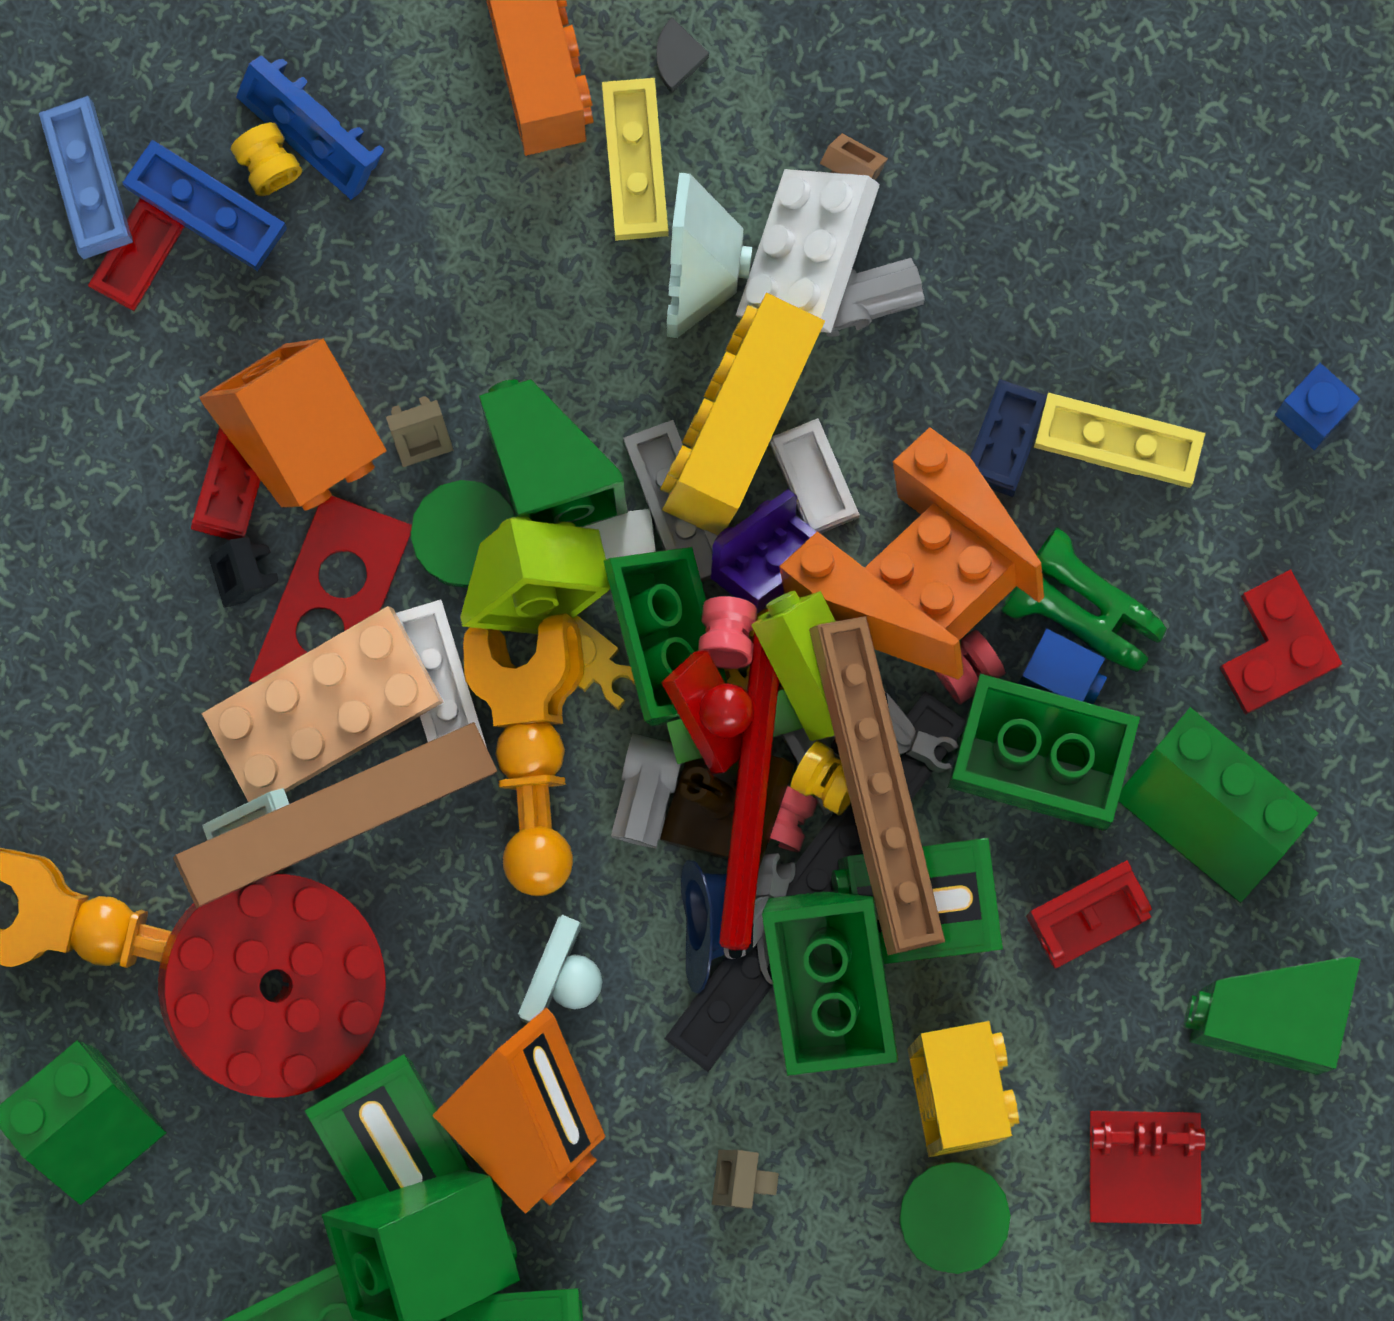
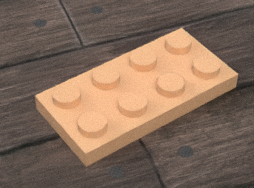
[202,606,444,802]

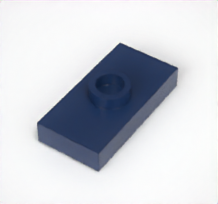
[970,379,1047,497]

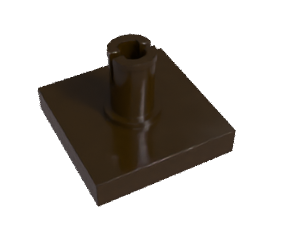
[660,756,794,868]

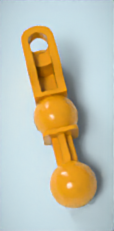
[463,613,584,896]
[0,848,172,968]

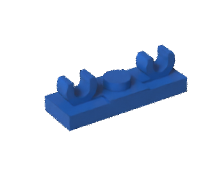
[236,55,384,200]
[122,140,287,272]

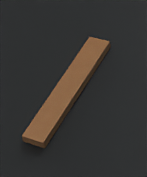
[809,616,945,955]
[173,722,497,908]

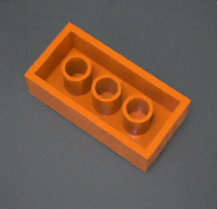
[486,0,594,156]

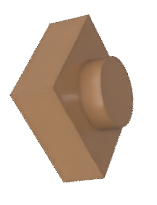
[820,133,888,180]

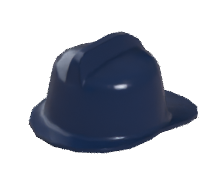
[681,860,727,993]

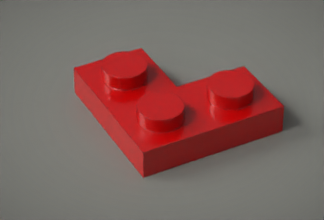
[1220,569,1343,715]

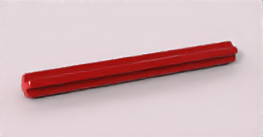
[719,632,779,950]

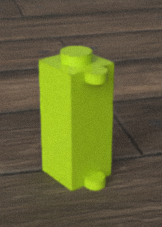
[751,590,836,741]

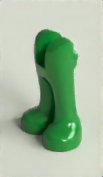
[1000,527,1167,672]

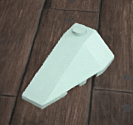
[667,173,752,338]

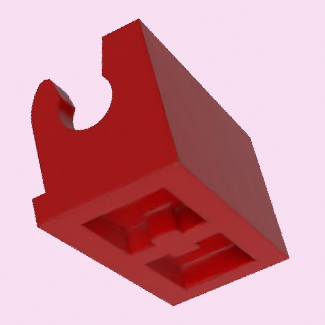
[1026,860,1152,969]

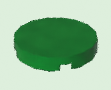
[411,480,515,588]
[899,1162,1011,1274]

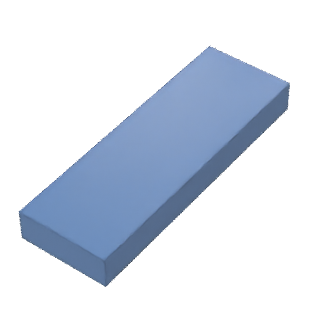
[39,96,133,260]

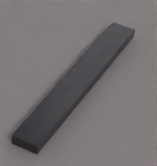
[664,691,966,1072]

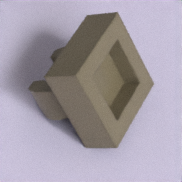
[386,396,454,467]
[712,1150,779,1209]

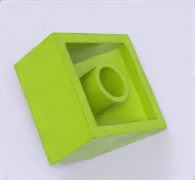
[460,516,610,634]

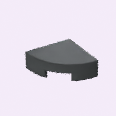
[656,17,709,93]

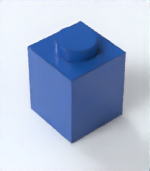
[1275,363,1360,450]
[1018,628,1107,704]

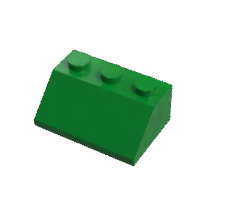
[603,547,728,726]
[947,673,1140,831]
[1118,707,1318,903]
[762,891,898,1076]

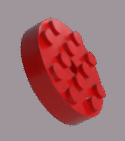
[158,873,386,1098]

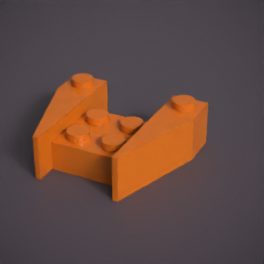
[779,427,1044,680]

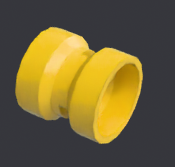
[231,122,302,196]
[790,741,851,815]

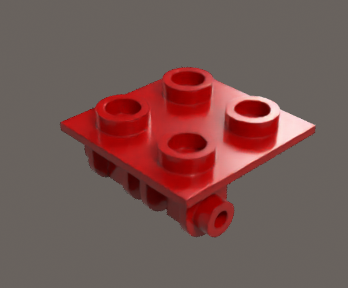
[1090,1111,1206,1224]

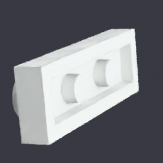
[396,600,488,750]

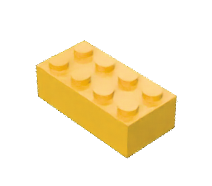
[660,293,825,535]
[908,1021,1019,1158]

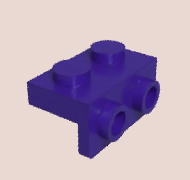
[711,489,817,614]

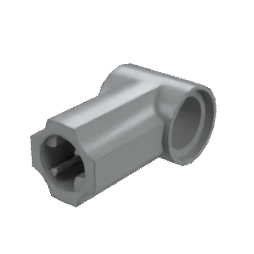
[826,258,925,337]
[611,733,682,849]

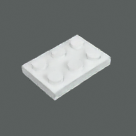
[736,169,880,333]

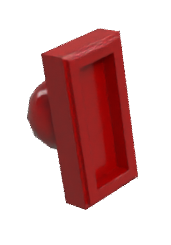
[661,650,754,774]

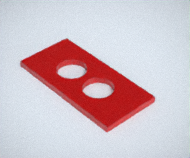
[248,496,412,683]

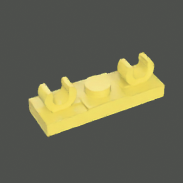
[602,78,668,241]
[1033,392,1205,488]

